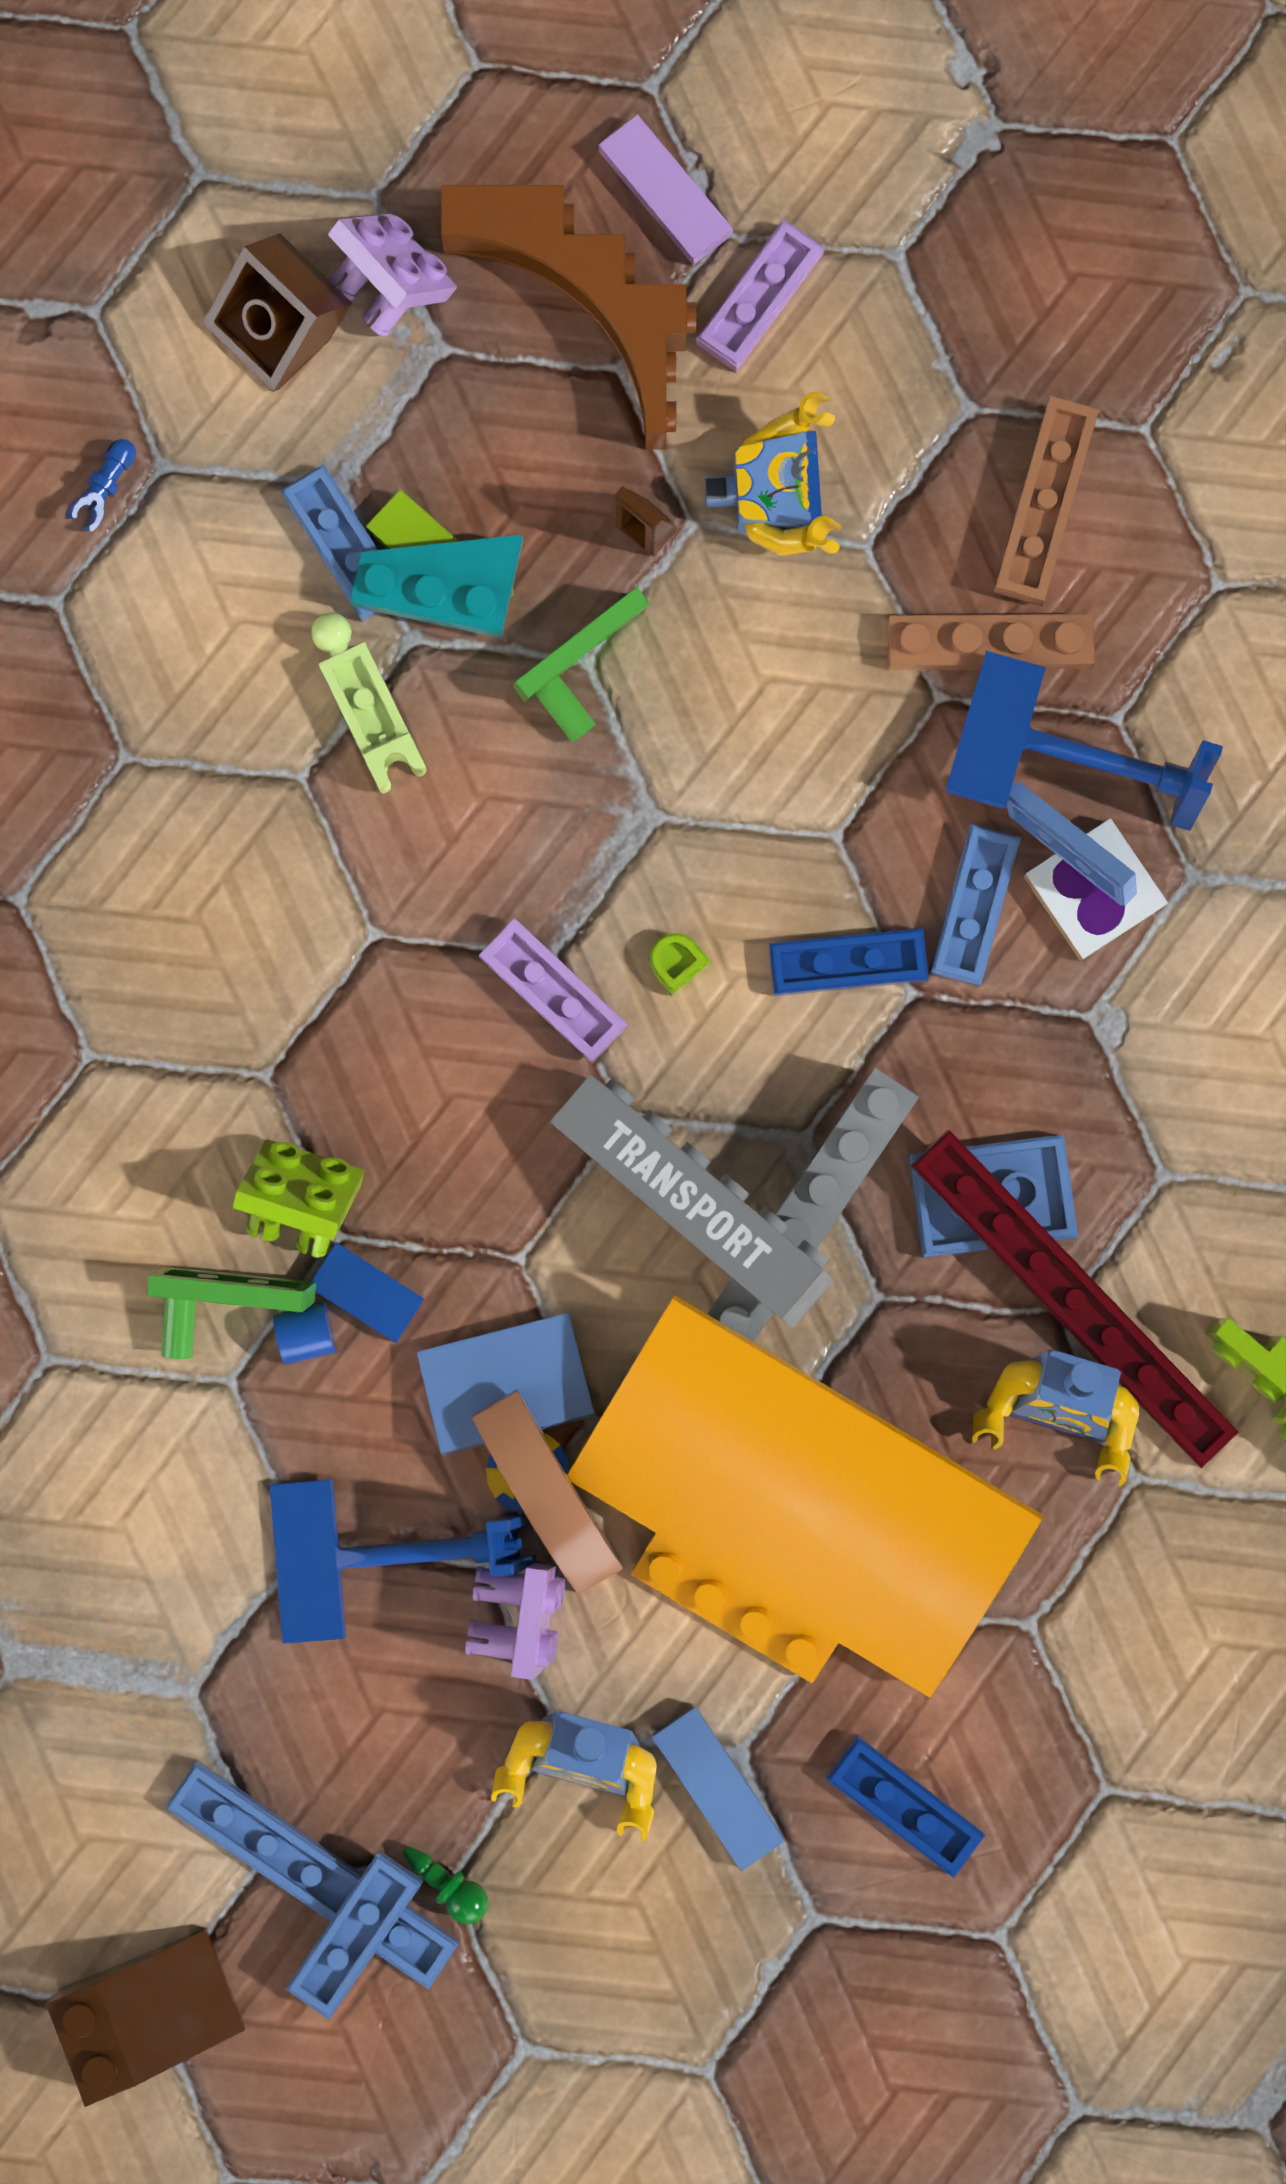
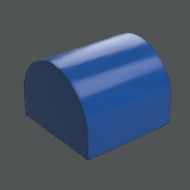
[273,1302,338,1365]

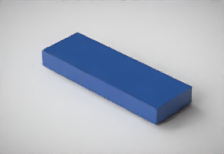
[768,928,929,996]
[825,1735,985,1878]

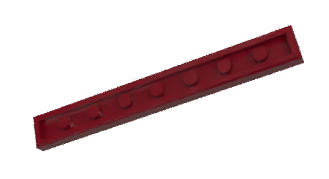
[910,1130,1239,1468]

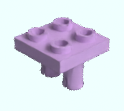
[328,214,457,336]
[465,1561,566,1680]

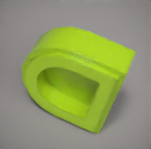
[649,933,711,996]

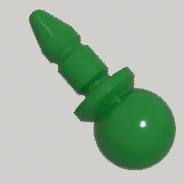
[403,1846,489,1925]

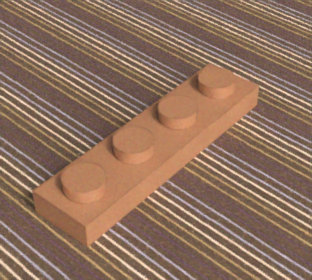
[993,396,1099,606]
[887,614,1095,670]

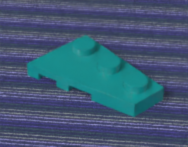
[350,535,524,638]

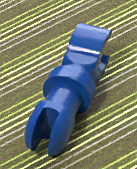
[65,439,136,532]

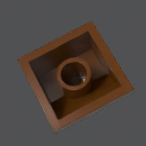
[202,233,352,392]

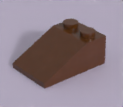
[46,1928,245,2107]

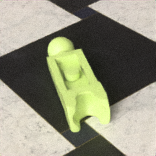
[311,612,427,793]

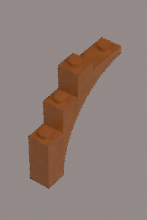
[441,185,696,450]

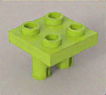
[233,1139,365,1257]

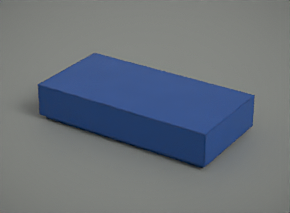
[311,1242,425,1343]

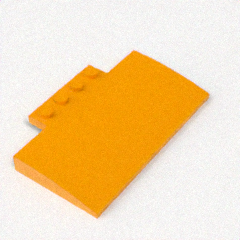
[567,1295,1043,1698]

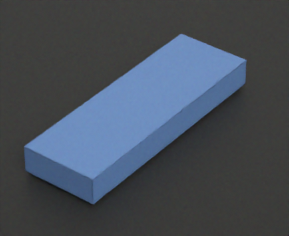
[280,464,378,622]
[1007,781,1137,906]
[929,824,1021,987]
[652,1705,785,1871]
[286,1850,423,2020]

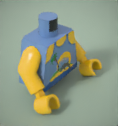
[705,392,842,556]
[972,1350,1139,1486]
[491,1712,657,1841]

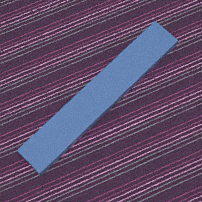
[165,1760,460,1990]

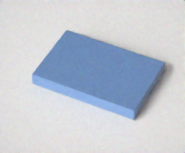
[908,1135,1078,1258]
[417,1313,595,1456]

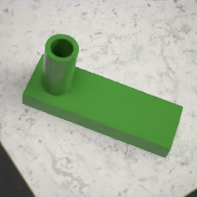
[512,587,650,743]
[147,1266,316,1359]

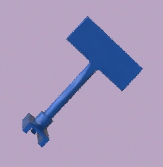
[945,651,1223,831]
[270,1479,536,1644]

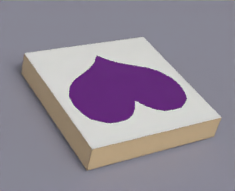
[1023,818,1168,962]

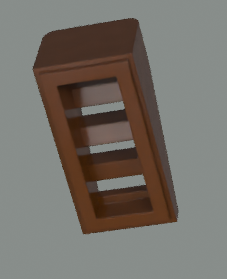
[616,486,676,556]

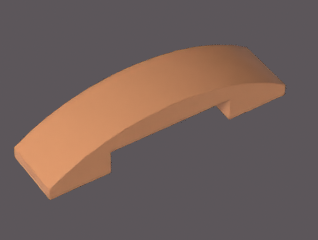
[472,1389,624,1595]

